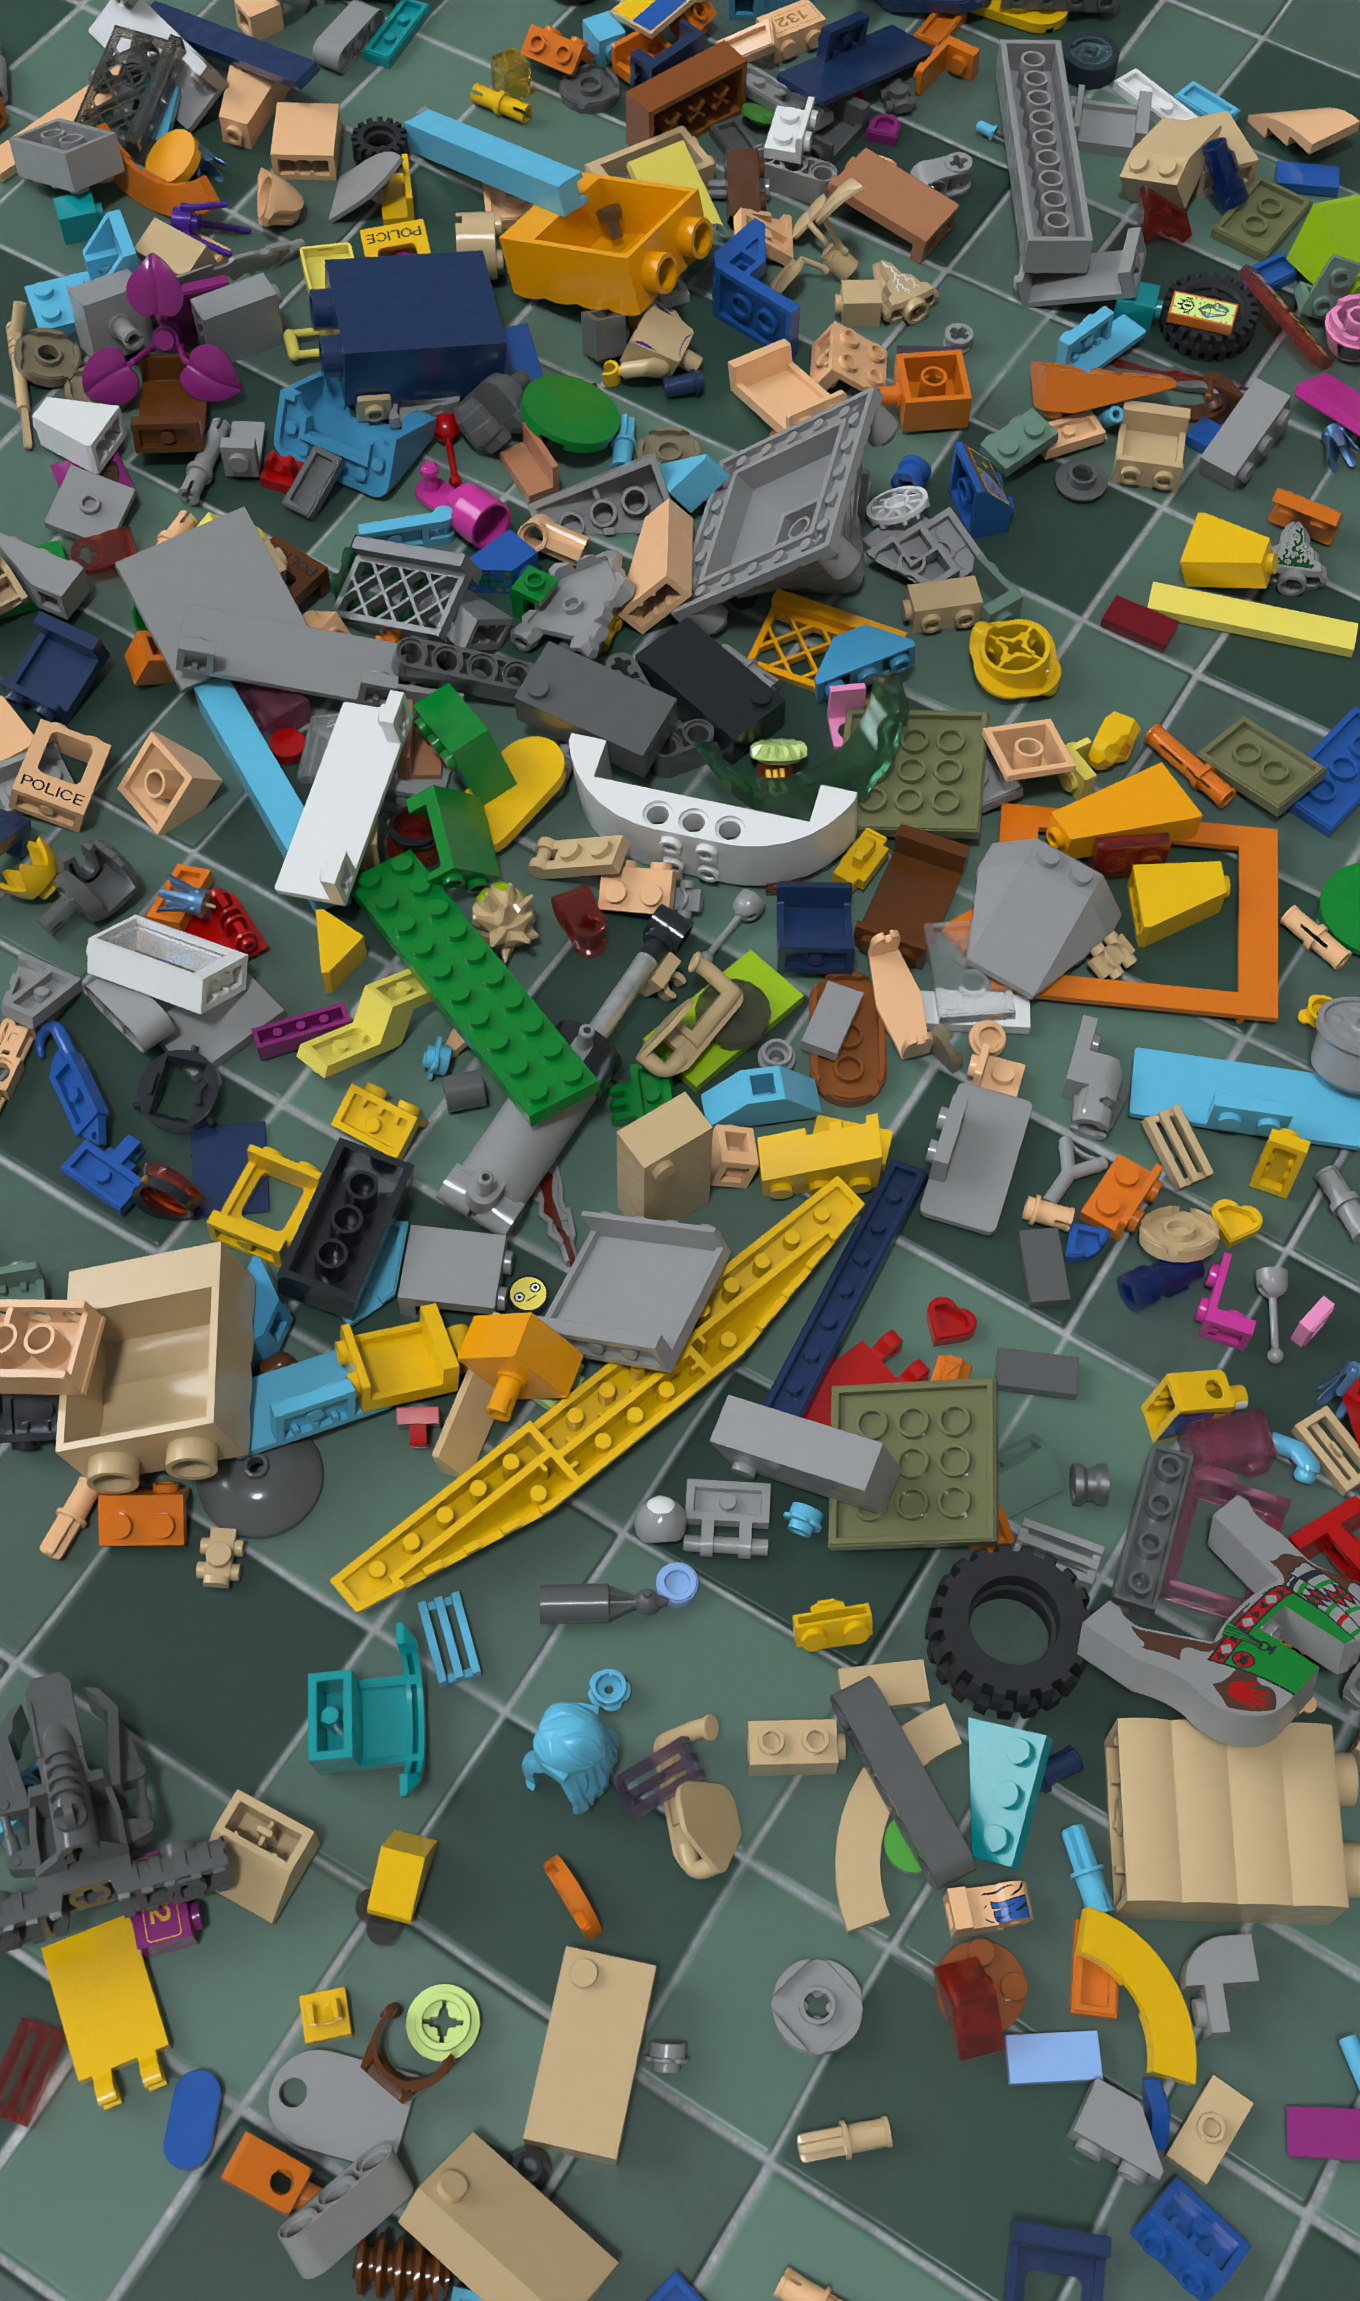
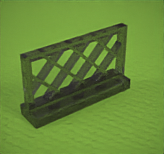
[74,25,187,162]

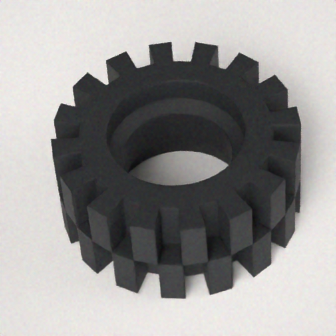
[351,117,409,173]

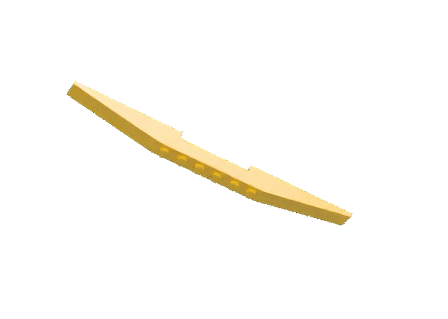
[330,1176,865,1614]

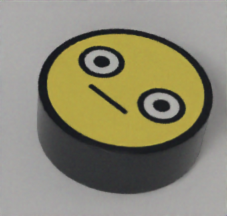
[508,1275,549,1316]

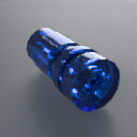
[1202,137,1249,210]
[1117,1259,1205,1311]

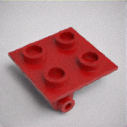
[184,887,269,959]

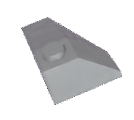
[527,453,671,538]

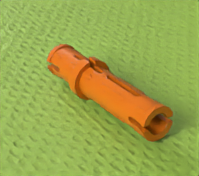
[1144,724,1237,808]

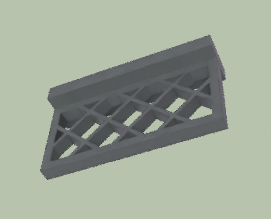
[332,536,483,641]

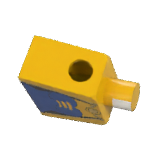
[1141,1369,1248,1444]

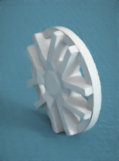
[866,486,930,529]

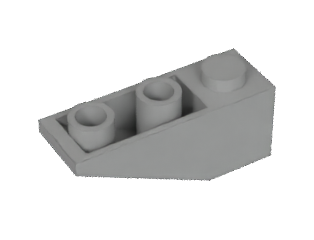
[0,533,91,620]

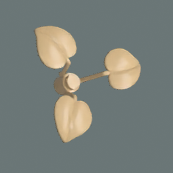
[769,177,865,294]

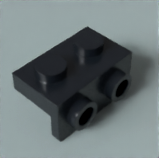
[0,1394,59,1450]

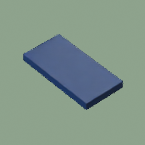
[1287,706,1360,838]

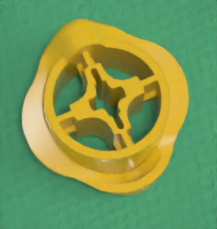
[969,619,1061,699]

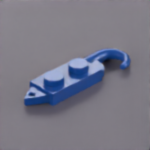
[35,1021,110,1146]

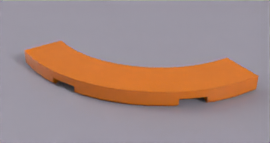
[96,122,220,217]

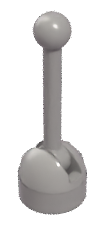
[701,889,766,962]
[1255,1267,1289,1364]

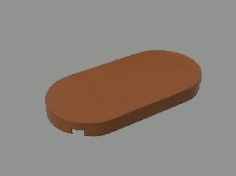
[809,971,887,1108]

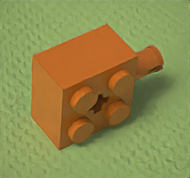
[865,349,972,432]

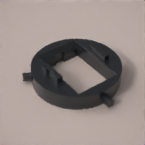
[133,1045,223,1134]

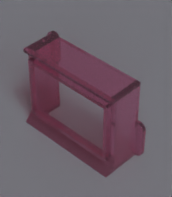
[1158,1463,1291,1618]

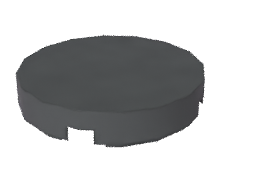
[559,64,620,114]

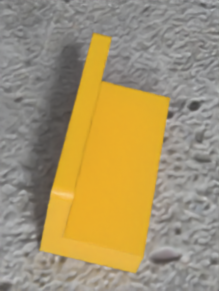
[381,154,415,226]

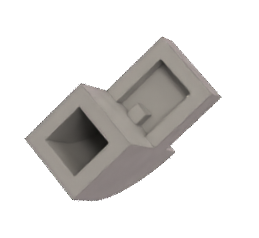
[1177,1934,1259,2041]

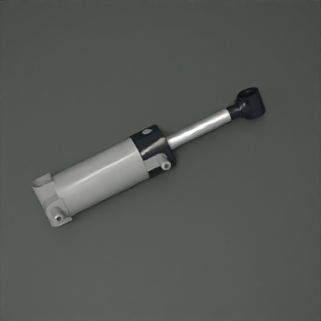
[437,904,694,1237]

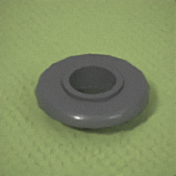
[1055,460,1108,502]

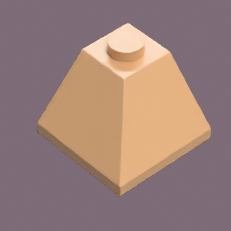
[982,719,1076,781]
[117,731,223,835]

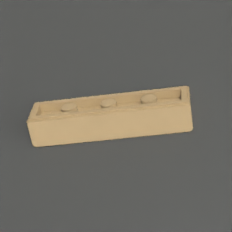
[432,1312,500,1478]

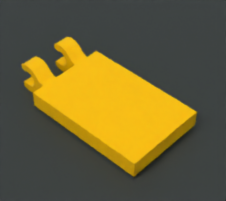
[41,1915,172,2111]

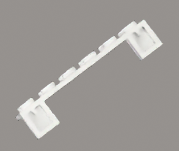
[275,690,414,906]

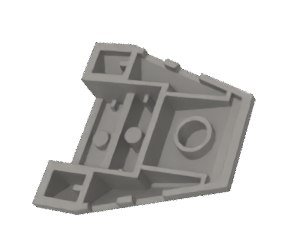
[965,838,1122,1000]

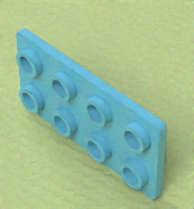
[236,1350,393,1459]

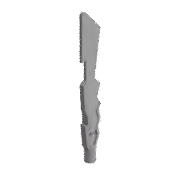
[176,238,306,284]

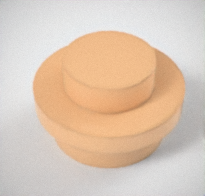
[968,1020,1006,1056]

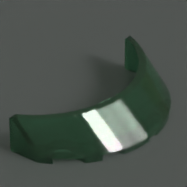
[694,675,910,821]

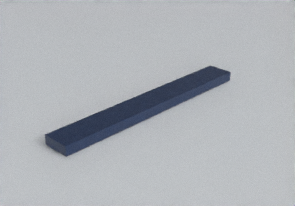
[150,1,320,91]
[762,1159,928,1418]

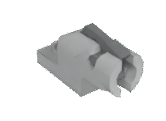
[1061,1015,1129,1141]

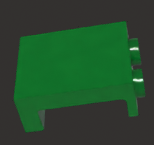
[406,785,501,894]

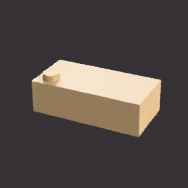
[616,1092,713,1221]
[523,1946,656,2166]
[398,2132,619,2301]

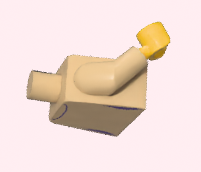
[601,300,703,387]

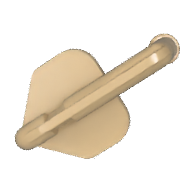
[635,951,743,1078]
[653,1714,742,1880]

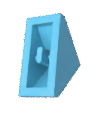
[660,454,729,513]

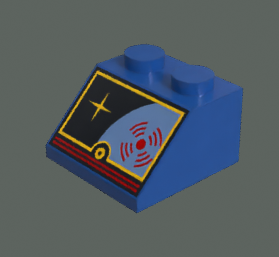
[948,441,1015,539]

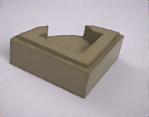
[930,1022,963,1074]

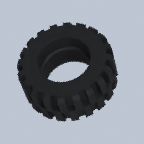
[925,1543,1095,1720]

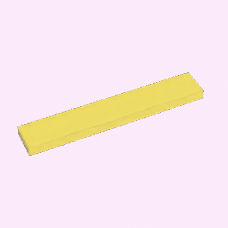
[1147,582,1359,658]

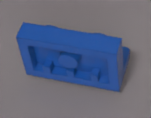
[1130,2175,1252,2301]

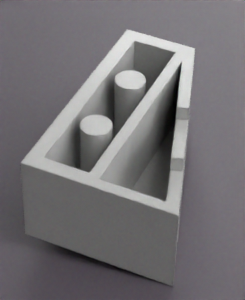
[1199,378,1292,492]

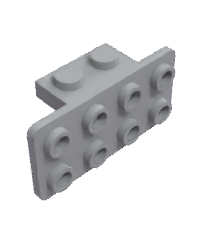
[919,1083,1032,1235]

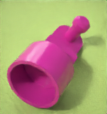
[415,461,511,549]

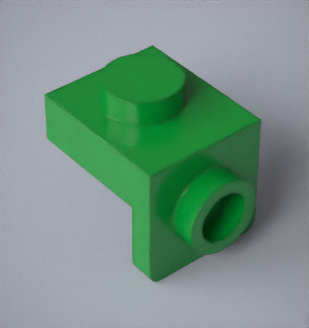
[509,565,558,620]

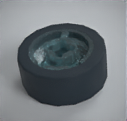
[1062,32,1120,90]

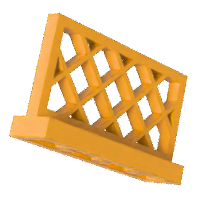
[747,588,907,710]

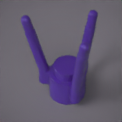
[171,201,252,258]

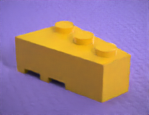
[757,1113,883,1199]

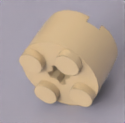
[455,211,505,280]

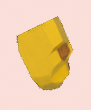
[1086,711,1141,770]

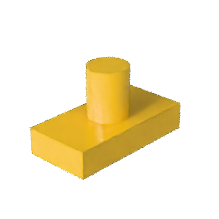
[1249,1128,1311,1199]

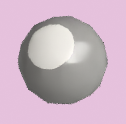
[634,1495,688,1543]

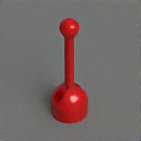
[434,413,462,488]

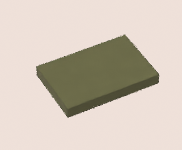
[1210,176,1313,262]
[1195,716,1327,817]

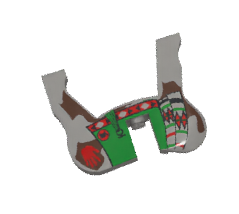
[1077,1495,1360,1747]

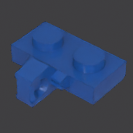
[60,1134,145,1216]

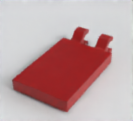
[805,1329,930,1427]

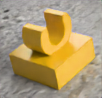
[299,1986,353,2046]

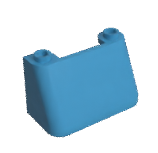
[274,371,437,498]

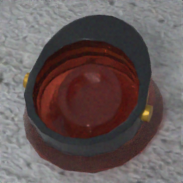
[384,807,439,867]
[131,1162,205,1220]

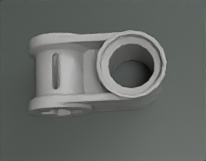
[910,152,973,198]

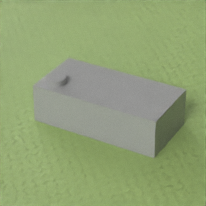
[710,1395,901,1515]

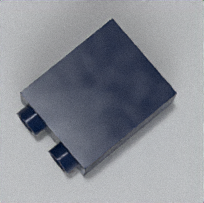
[309,250,506,405]

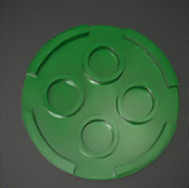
[520,375,620,453]
[1317,863,1360,955]

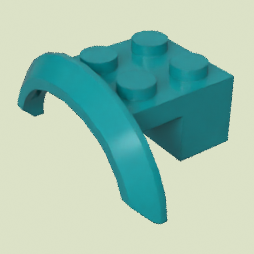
[308,1622,426,1799]

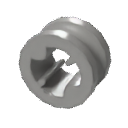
[943,323,973,355]

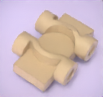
[1087,930,1137,980]
[196,1527,245,1588]

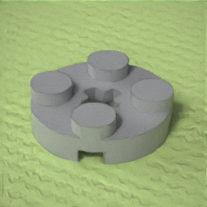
[770,1959,863,2058]

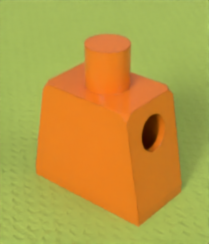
[220,2131,323,2217]

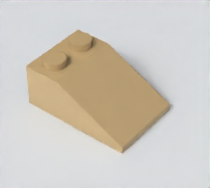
[1119,117,1222,209]

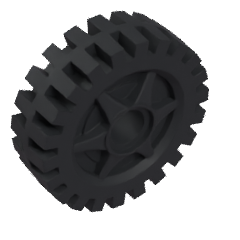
[1159,272,1259,363]

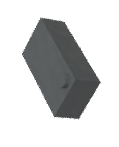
[514,641,678,778]

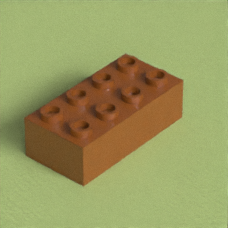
[626,40,747,146]

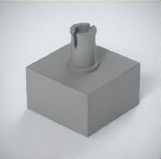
[67,268,154,358]

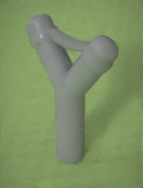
[1042,1136,1108,1204]

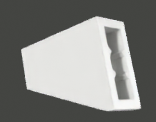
[32,397,127,474]

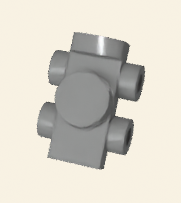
[673,880,704,919]

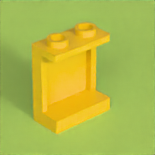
[335,1303,460,1413]

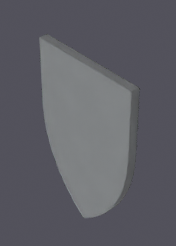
[329,152,404,223]

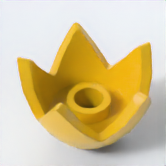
[0,836,58,900]

